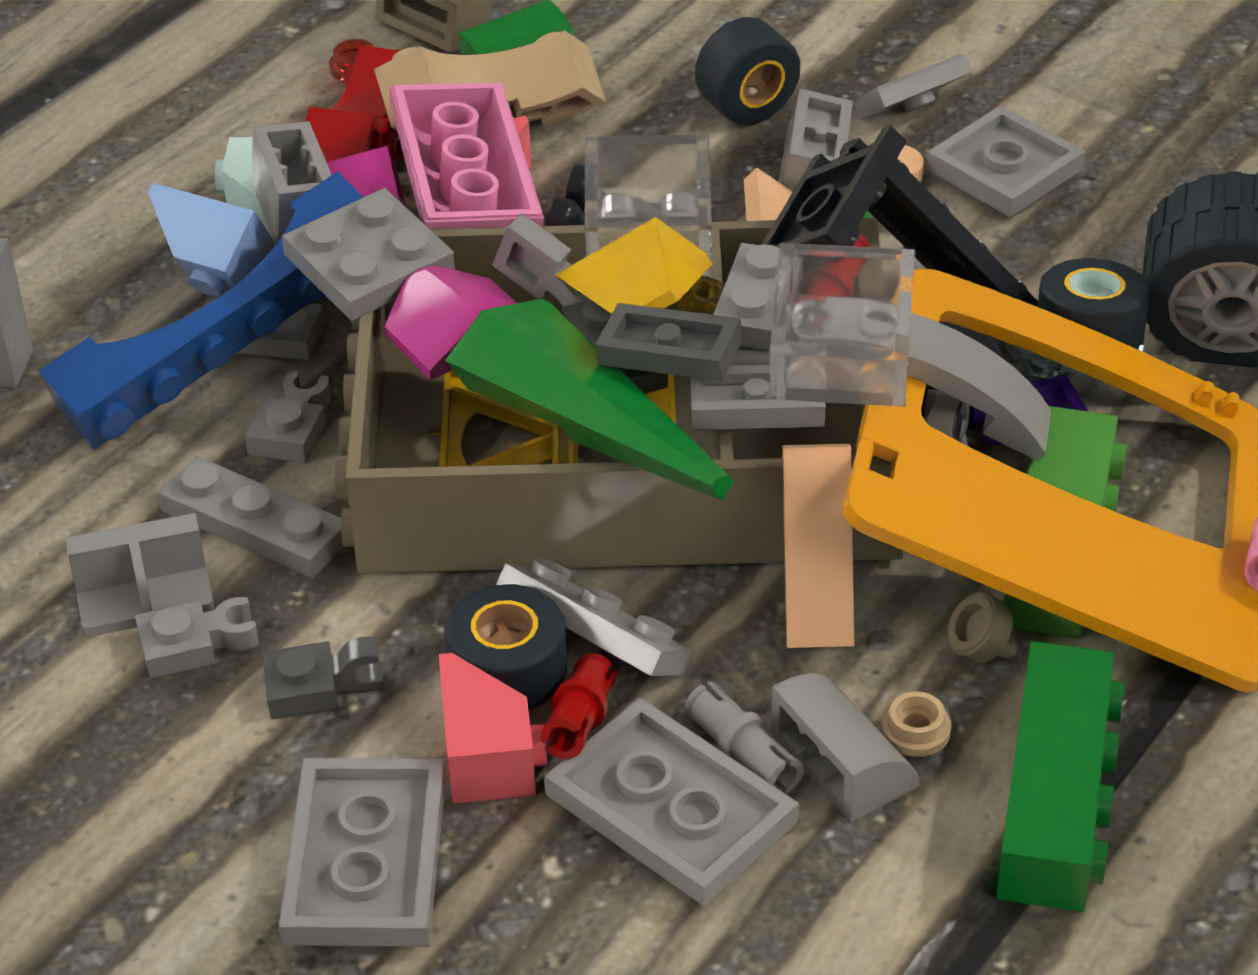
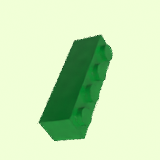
[996,641,1125,912]

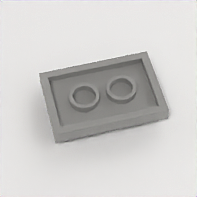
[544,697,799,906]
[278,758,446,947]

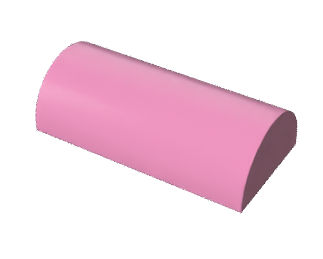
[390,83,544,229]

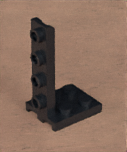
[761,124,1038,307]

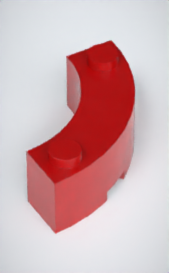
[305,45,403,167]

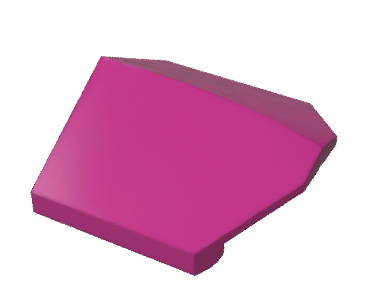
[385,265,516,380]

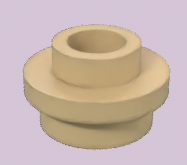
[881,691,951,757]

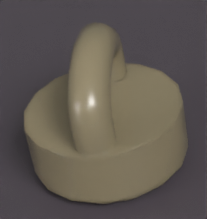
[948,592,1018,663]

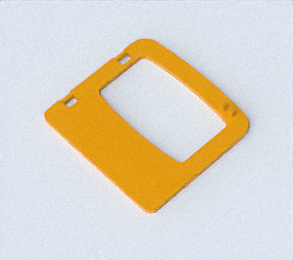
[842,269,1258,693]

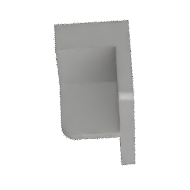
[65,513,214,637]

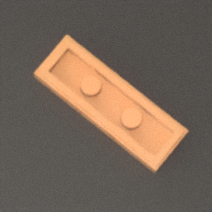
[782,444,854,648]

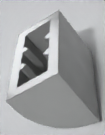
[252,121,331,245]
[771,673,920,822]

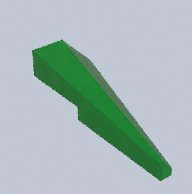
[445,298,734,501]

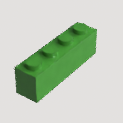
[1004,406,1127,639]

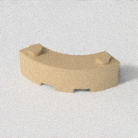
[374,30,606,130]

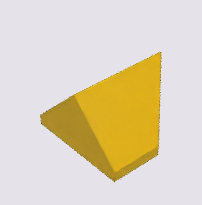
[555,217,713,314]

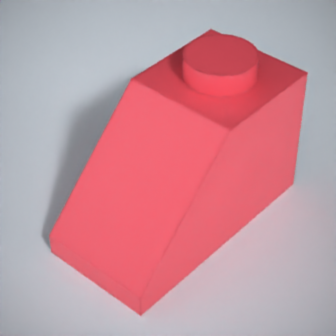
[439,653,547,804]

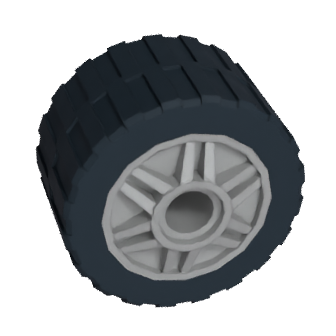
[1142,171,1258,368]

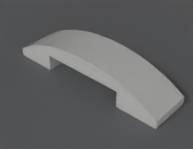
[811,300,1051,461]

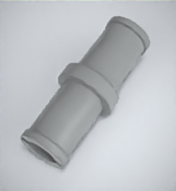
[684,681,804,794]

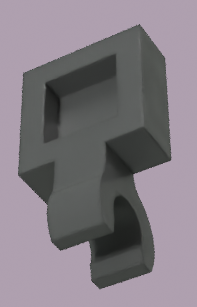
[262,636,384,719]

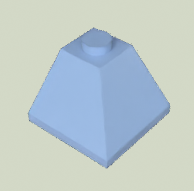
[148,183,275,297]

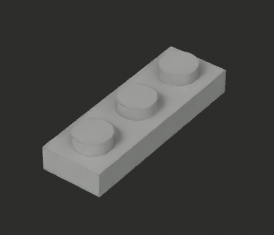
[157,456,343,578]
[496,557,694,676]

